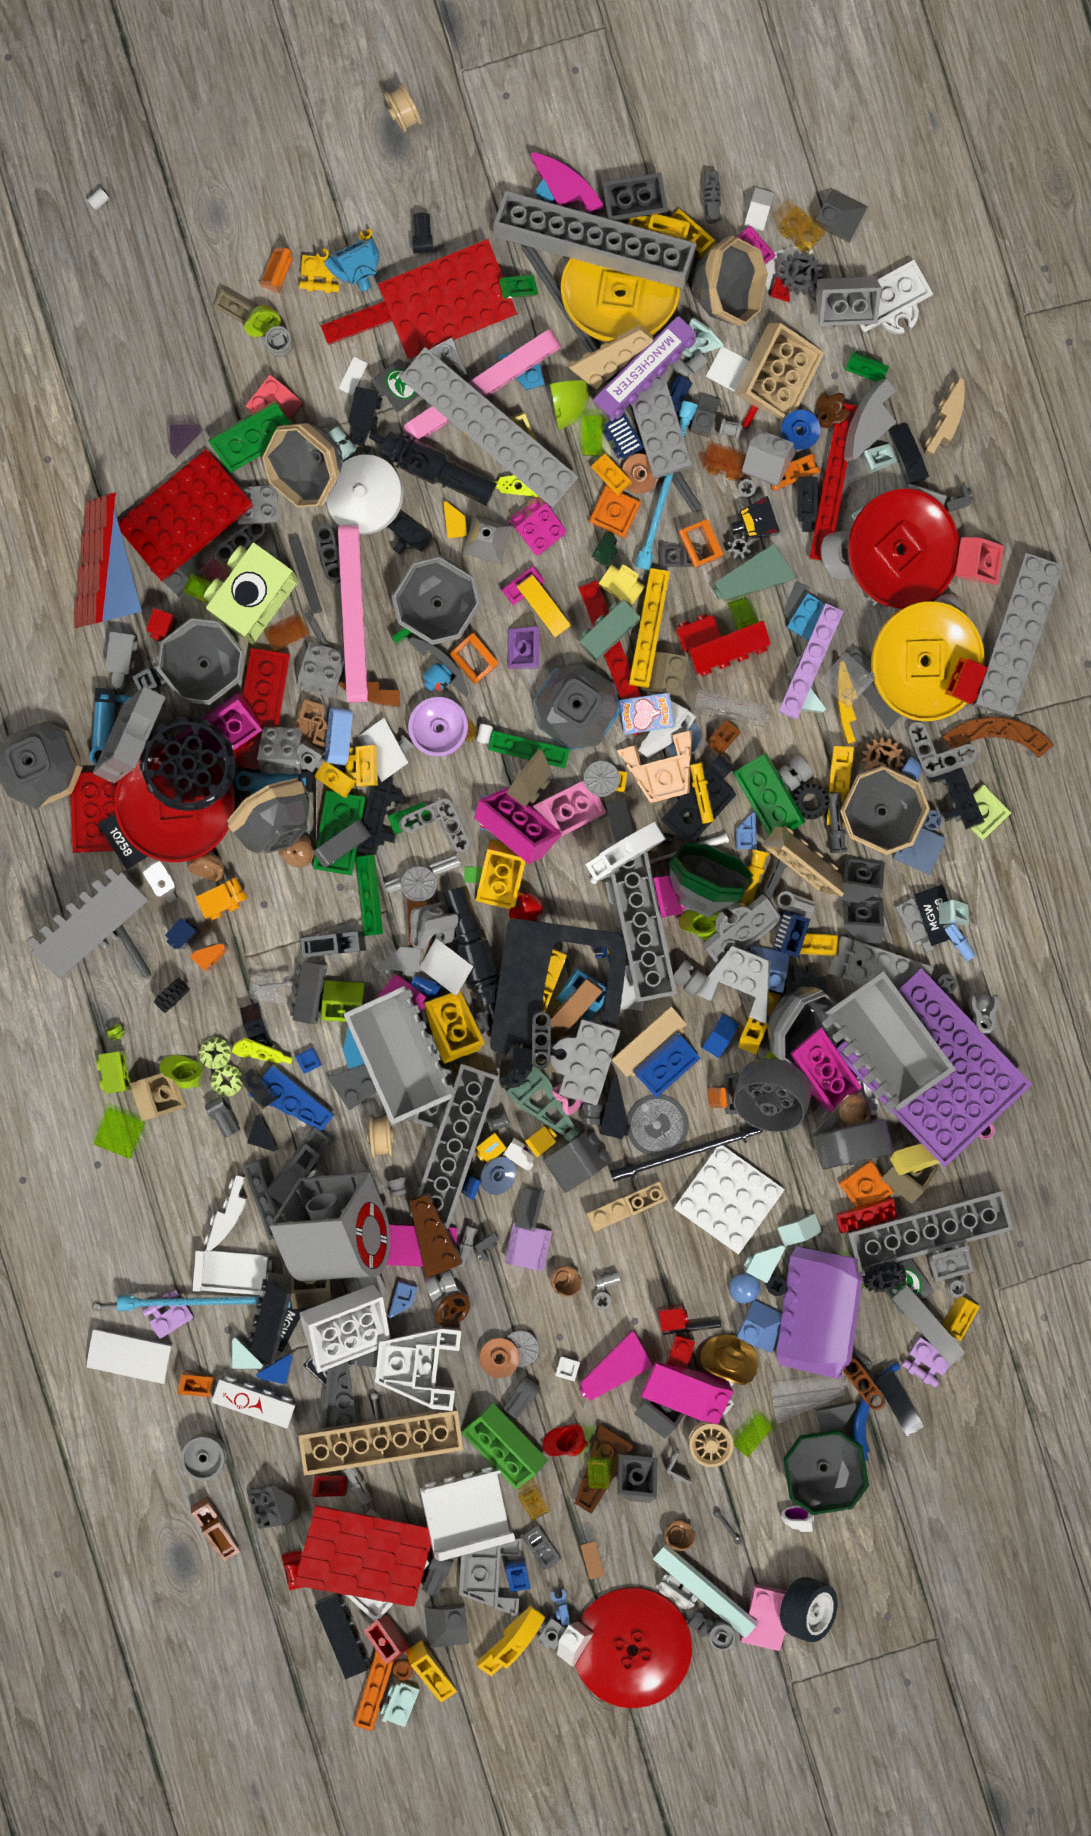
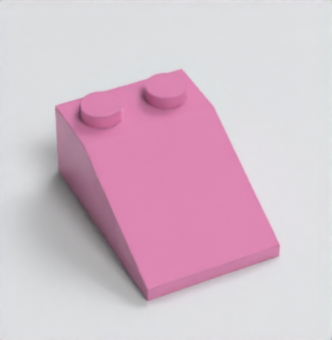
[532,780,607,836]
[741,1583,787,1651]

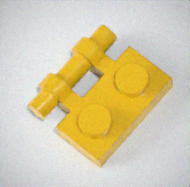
[299,255,340,294]
[346,745,378,788]

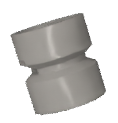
[265,326,293,357]
[777,755,814,792]
[673,959,707,996]
[424,1269,459,1302]
[708,1619,735,1651]

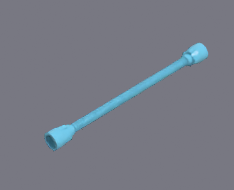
[635,401,698,570]
[117,1295,290,1311]

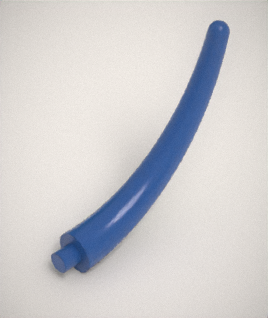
[852,1362,900,1461]

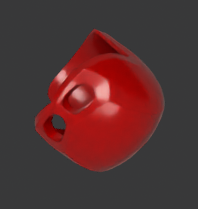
[509,892,543,921]

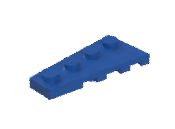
[248,1064,335,1131]

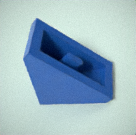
[702,1014,739,1058]
[256,1352,294,1385]
[505,1558,531,1592]

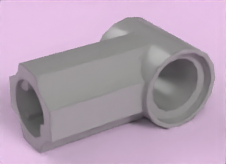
[774,891,816,918]

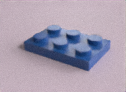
[633,1032,701,1098]

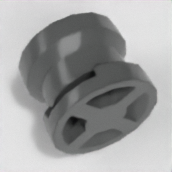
[935,974,957,994]

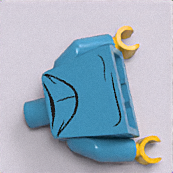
[316,229,380,291]

